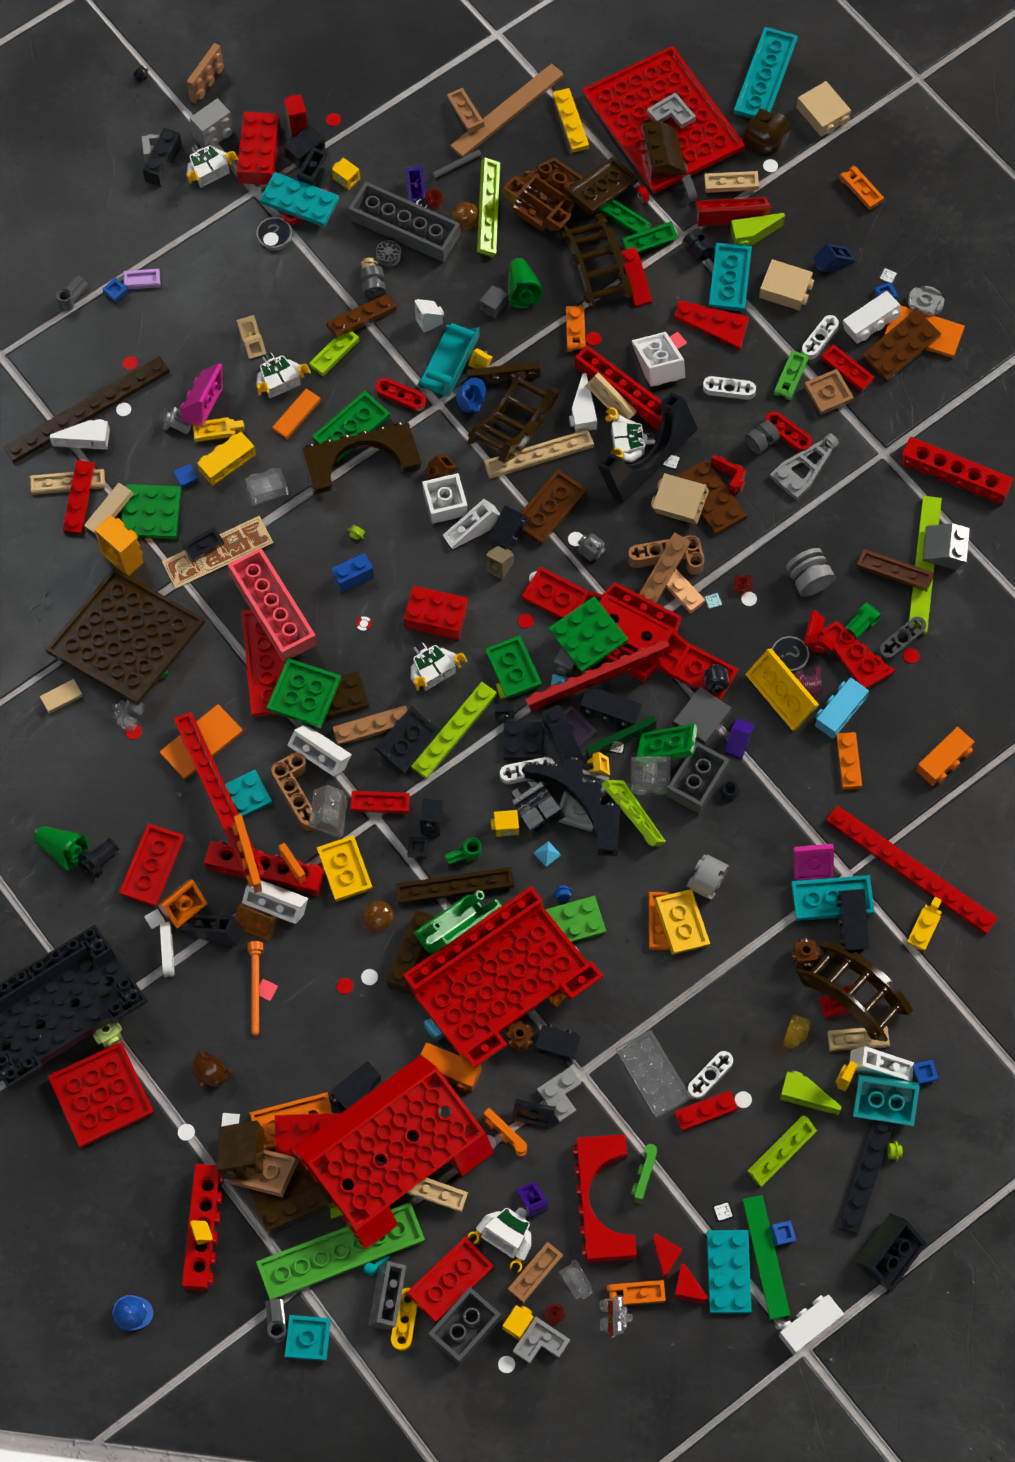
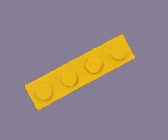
[553,88,589,153]

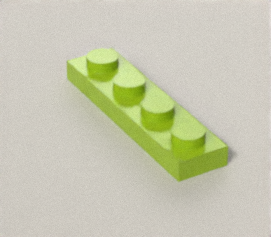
[748,1115,817,1187]

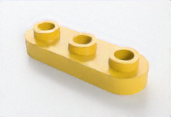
[391,1288,418,1351]

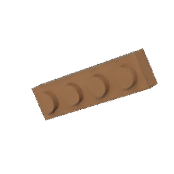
[639,532,691,603]
[333,705,407,746]

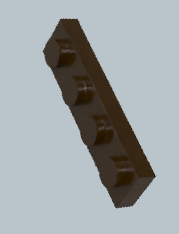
[467,361,540,383]

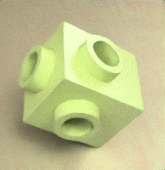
[92,1021,123,1049]

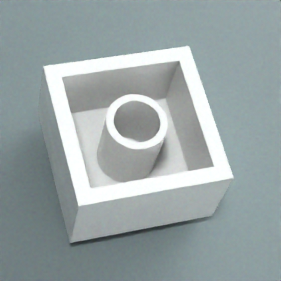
[422,473,468,524]

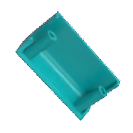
[418,323,480,397]

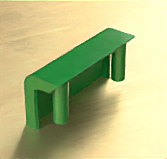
[413,891,501,954]

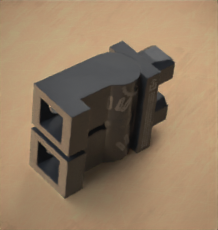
[511,778,565,837]

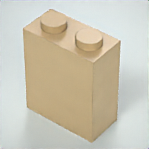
[796,81,851,137]
[759,259,814,311]
[651,473,709,525]

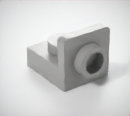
[142,134,160,164]
[163,407,192,434]

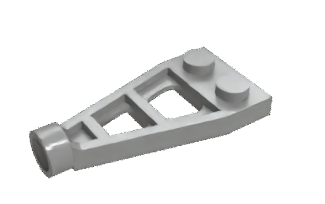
[770,433,839,501]

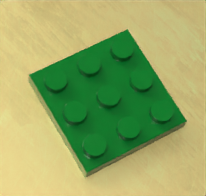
[122,484,182,539]
[548,596,628,674]
[267,658,342,728]

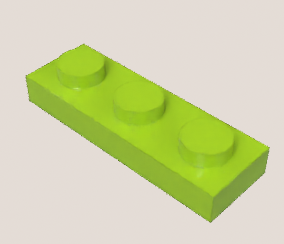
[309,332,360,376]

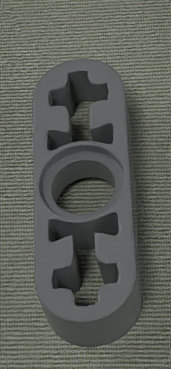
[681,158,697,203]
[879,617,926,659]

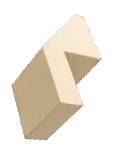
[236,315,267,359]

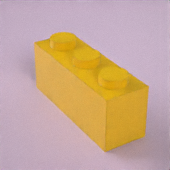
[197,431,256,486]

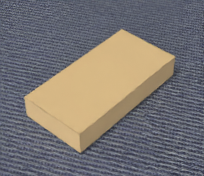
[40,679,83,714]

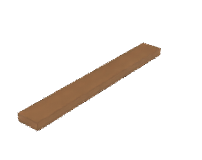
[450,63,564,158]

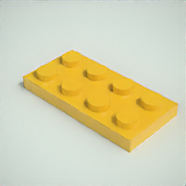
[745,648,819,731]

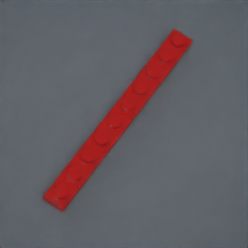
[173,712,265,881]
[826,805,998,935]

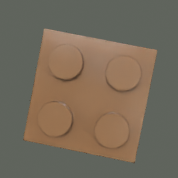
[804,369,854,415]

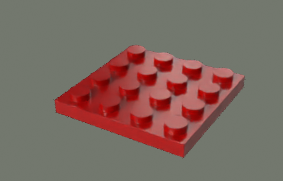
[48,1042,155,1148]

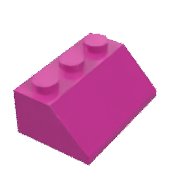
[180,363,223,427]

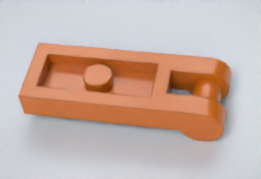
[839,166,884,210]
[566,306,586,352]
[483,1108,527,1157]
[606,1280,666,1307]

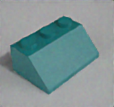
[853,1074,920,1126]

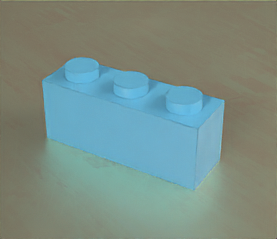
[815,677,869,739]

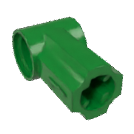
[845,602,882,640]

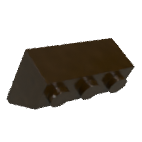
[641,121,686,179]

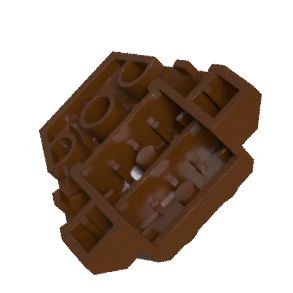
[502,157,583,231]

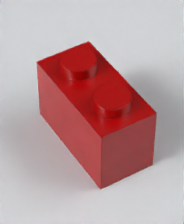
[284,94,308,136]

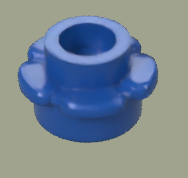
[553,885,573,903]

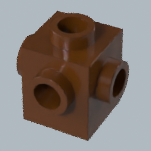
[424,454,458,480]
[791,939,820,969]
[506,1021,534,1054]

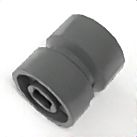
[360,265,386,299]
[745,420,780,454]

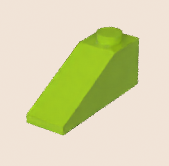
[730,213,785,246]
[780,1071,842,1115]

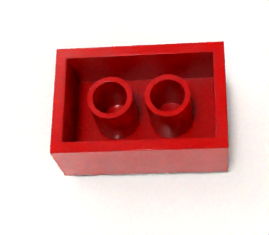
[404,585,468,640]

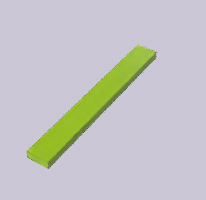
[908,496,942,635]

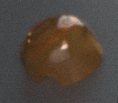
[452,202,479,230]
[364,901,395,930]

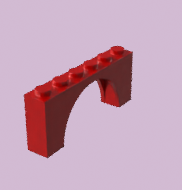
[573,1134,637,1263]

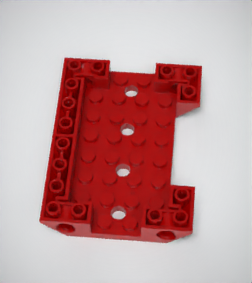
[292,1055,494,1250]

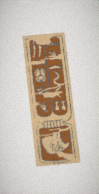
[162,516,273,589]

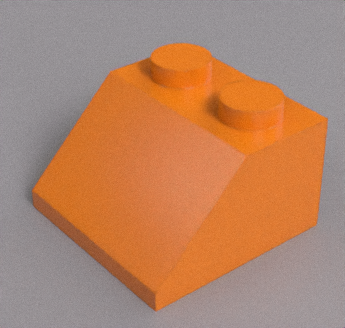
[158,879,207,929]

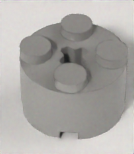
[687,854,729,900]

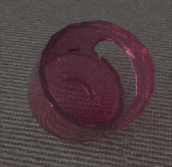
[794,666,822,696]

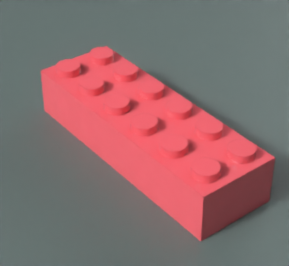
[228,548,317,662]

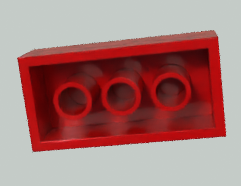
[237,112,281,185]

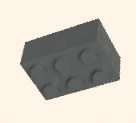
[666,741,730,814]
[428,1287,501,1366]

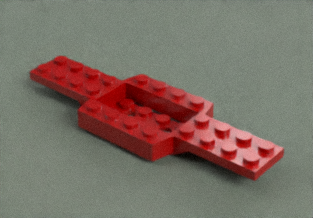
[522,566,739,700]

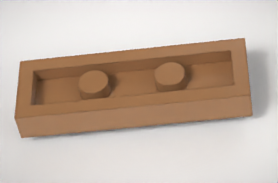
[447,88,485,133]
[508,1242,563,1304]

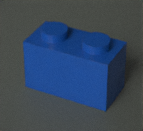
[331,553,374,593]

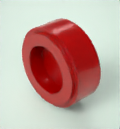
[636,185,650,204]

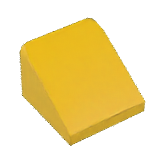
[190,1221,213,1245]

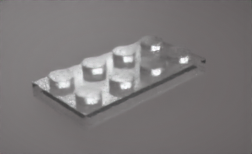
[616,1030,691,1118]

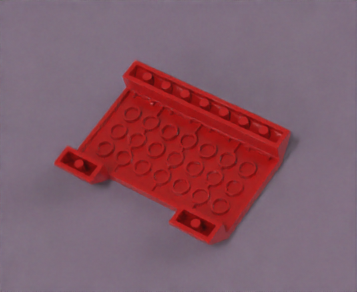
[403,886,604,1068]

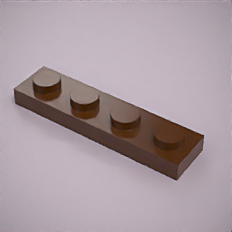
[326,294,397,339]
[857,549,934,592]

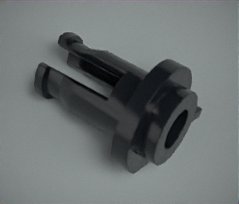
[77,838,120,878]

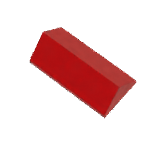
[695,197,770,226]

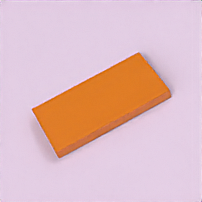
[884,305,965,358]
[160,704,243,780]
[249,1092,333,1150]

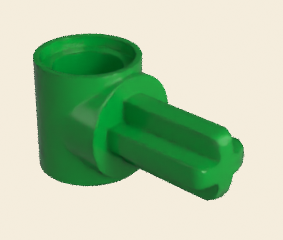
[445,838,482,865]

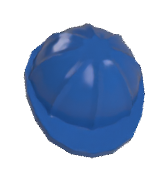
[456,378,486,413]
[112,1295,153,1331]

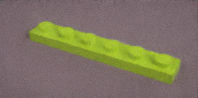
[477,157,500,257]
[411,682,497,780]

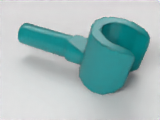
[364,1255,390,1276]

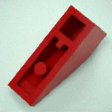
[621,247,652,307]

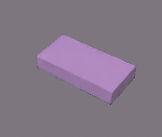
[123,269,161,290]

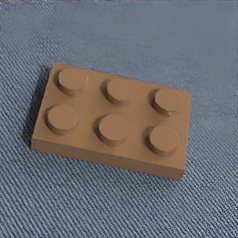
[187,43,224,104]
[228,1150,299,1197]

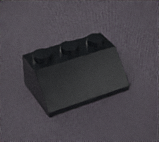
[855,1213,927,1292]

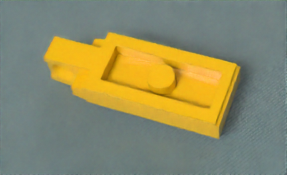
[193,417,245,442]
[906,897,942,952]
[835,1061,858,1091]

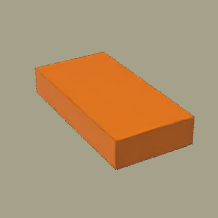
[279,842,307,883]

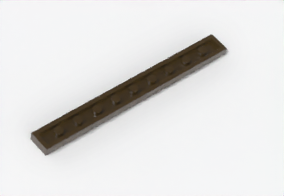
[3,356,170,464]

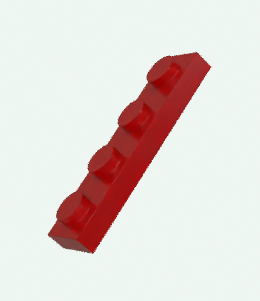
[63,460,95,535]

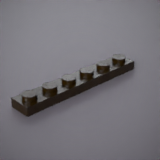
[395,867,514,905]

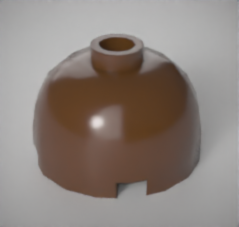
[192,1050,233,1088]

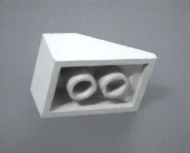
[632,332,685,386]

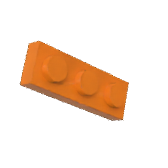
[836,732,862,790]

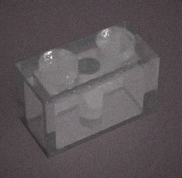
[245,468,288,505]

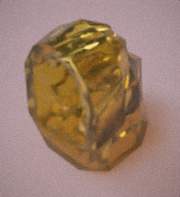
[783,1015,811,1049]

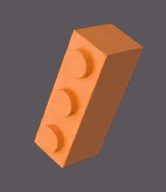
[916,726,974,786]
[421,1042,482,1092]

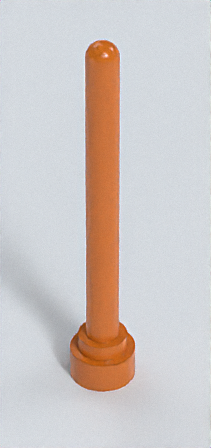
[247,941,263,1036]

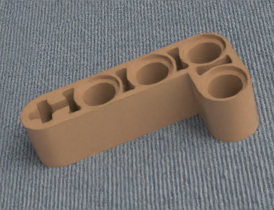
[628,536,704,575]
[271,753,318,832]

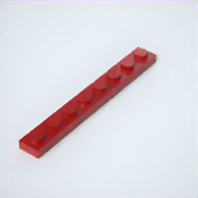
[526,639,672,712]

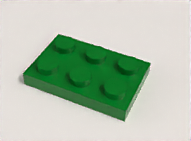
[485,635,542,700]
[636,723,697,766]

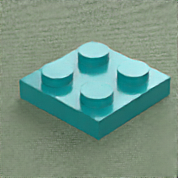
[225,770,273,818]
[285,1315,331,1361]

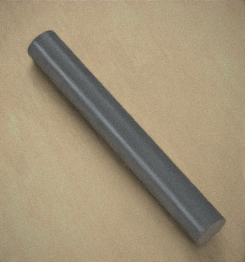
[432,150,481,179]

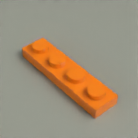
[232,814,262,893]

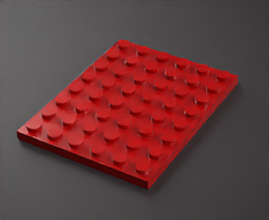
[582,45,745,194]

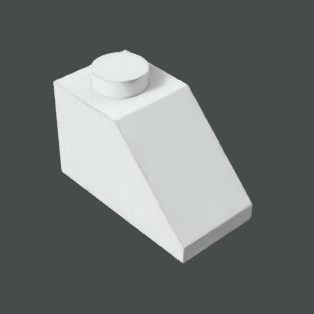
[414,299,444,333]

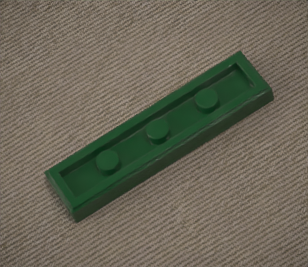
[586,715,657,760]

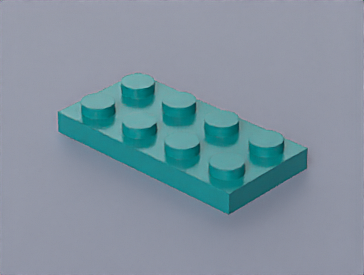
[260,172,339,227]
[709,243,752,312]
[791,875,875,921]
[707,1230,752,1314]

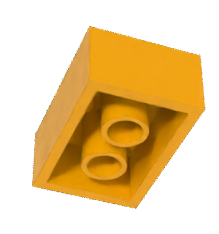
[94,515,144,576]

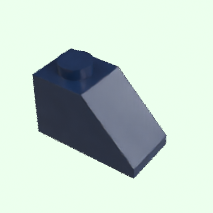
[813,243,856,273]

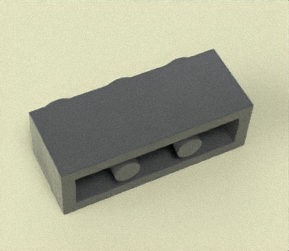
[368,1261,406,1331]

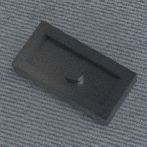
[182,527,224,563]
[512,1099,555,1128]

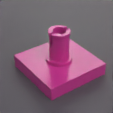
[794,844,834,881]

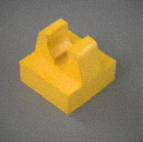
[468,348,492,369]
[587,752,610,776]

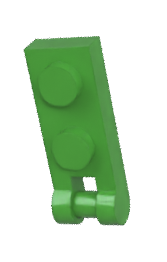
[773,350,809,401]
[631,1144,657,1204]

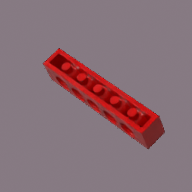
[575,345,662,431]
[900,436,1014,505]
[204,841,325,897]
[182,1164,224,1291]

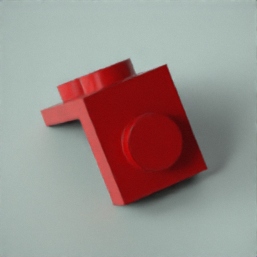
[711,455,746,496]
[804,610,834,653]

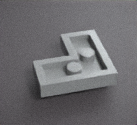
[647,93,696,129]
[537,1067,582,1123]
[513,1317,570,1364]

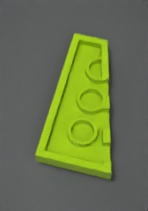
[601,780,666,847]

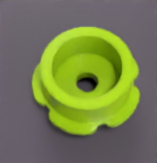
[348,525,365,541]
[887,1141,903,1161]

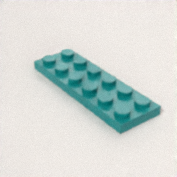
[733,27,798,119]

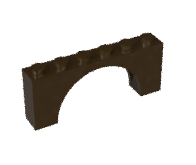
[301,422,421,495]

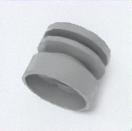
[786,548,836,597]

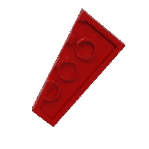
[674,300,749,351]
[820,621,896,689]

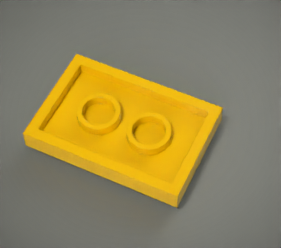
[317,835,373,902]
[654,890,710,955]

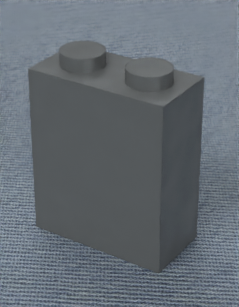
[673,687,732,746]

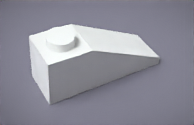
[569,373,597,433]
[50,419,110,449]
[443,499,500,549]
[849,1046,914,1082]

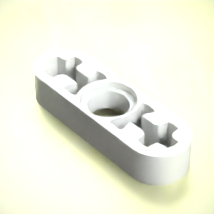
[801,315,839,360]
[703,376,756,400]
[500,757,554,784]
[160,921,174,977]
[688,1051,733,1100]

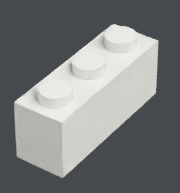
[843,291,901,344]
[287,724,352,776]
[242,879,308,924]
[779,1294,844,1356]

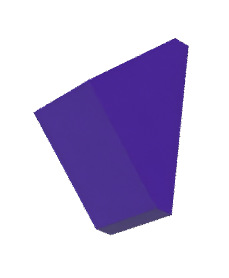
[405,165,427,203]
[724,719,755,759]
[516,1181,548,1218]

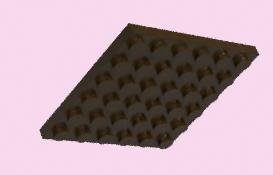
[46,568,205,706]

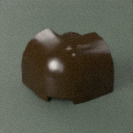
[743,108,790,155]

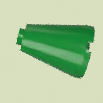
[508,258,544,308]
[34,826,89,871]

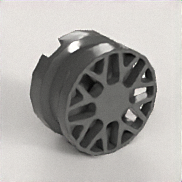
[376,240,401,269]

